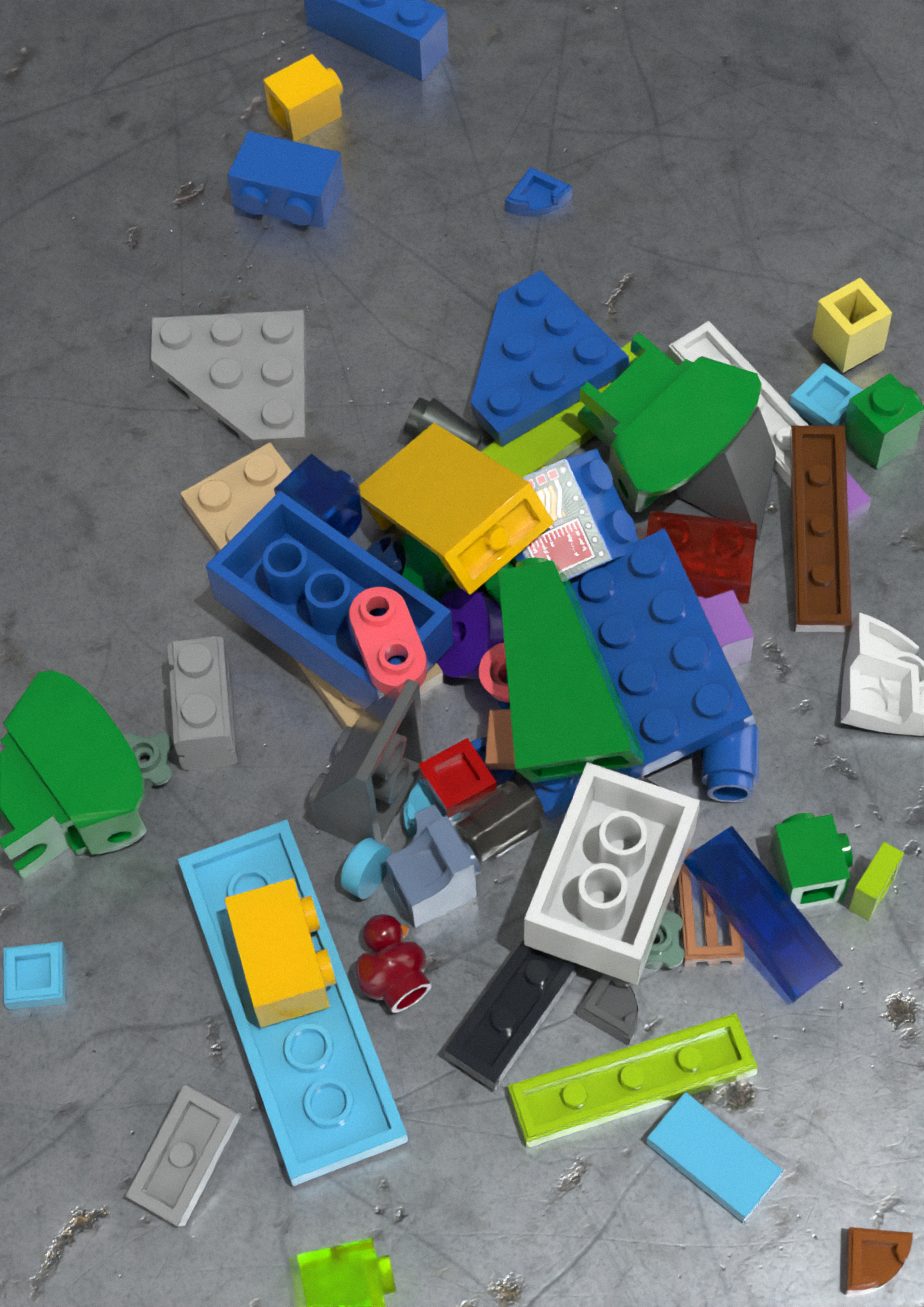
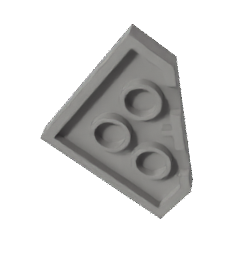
[151,310,307,451]

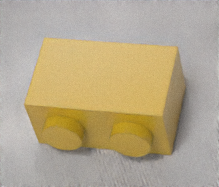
[224,878,337,1028]

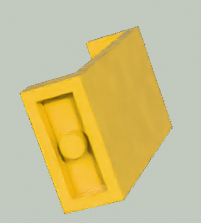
[353,423,555,595]

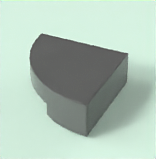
[578,973,638,1046]

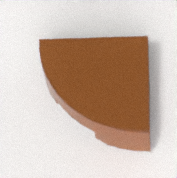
[845,1227,913,1296]

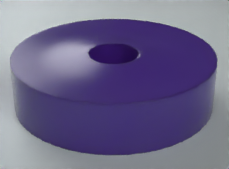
[436,588,504,679]

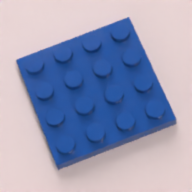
[497,528,756,820]

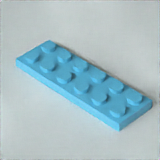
[178,819,409,1186]

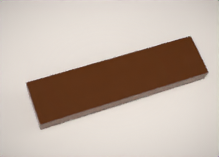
[790,425,852,632]

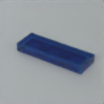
[683,826,843,1003]

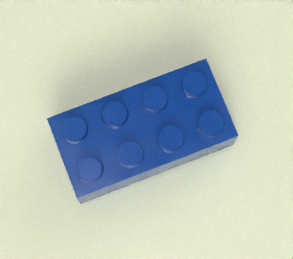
[205,491,453,709]

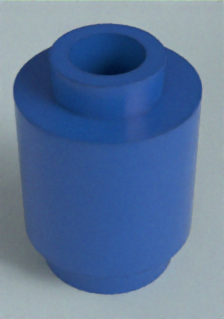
[702,724,759,802]

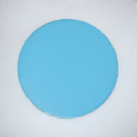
[341,838,392,899]

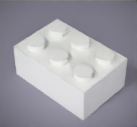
[524,762,700,985]

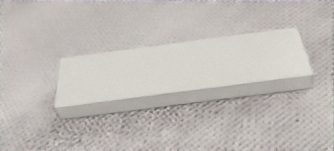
[668,321,809,488]

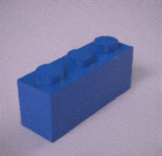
[304,0,449,82]

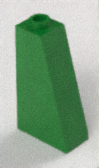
[498,557,645,783]

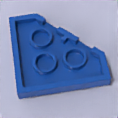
[470,270,629,447]

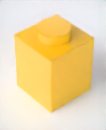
[263,54,343,142]

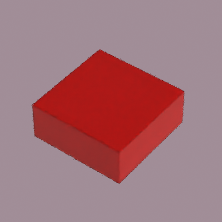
[418,738,497,818]

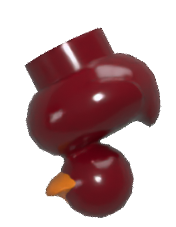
[355,914,432,1013]

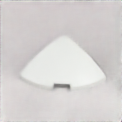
[841,612,924,736]

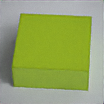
[849,842,905,921]

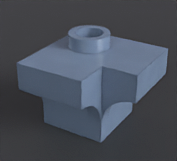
[385,804,481,928]

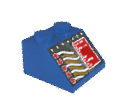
[515,449,639,580]

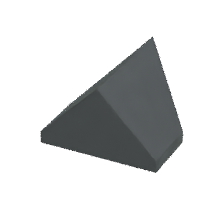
[675,406,776,540]

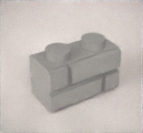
[167,636,238,771]

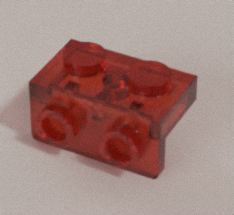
[646,511,758,604]

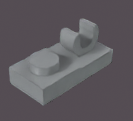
[125,1084,242,1226]

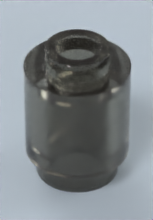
[456,781,544,862]

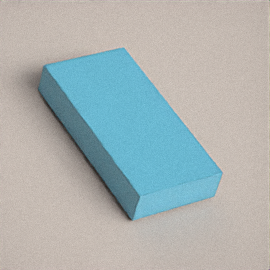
[646,1092,784,1223]

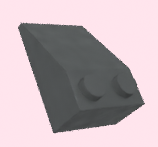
[309,679,427,845]

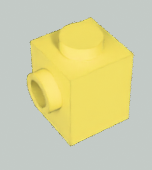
[812,277,892,373]

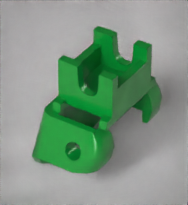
[578,332,762,513]
[0,670,147,879]

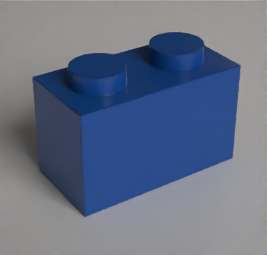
[227,131,345,229]

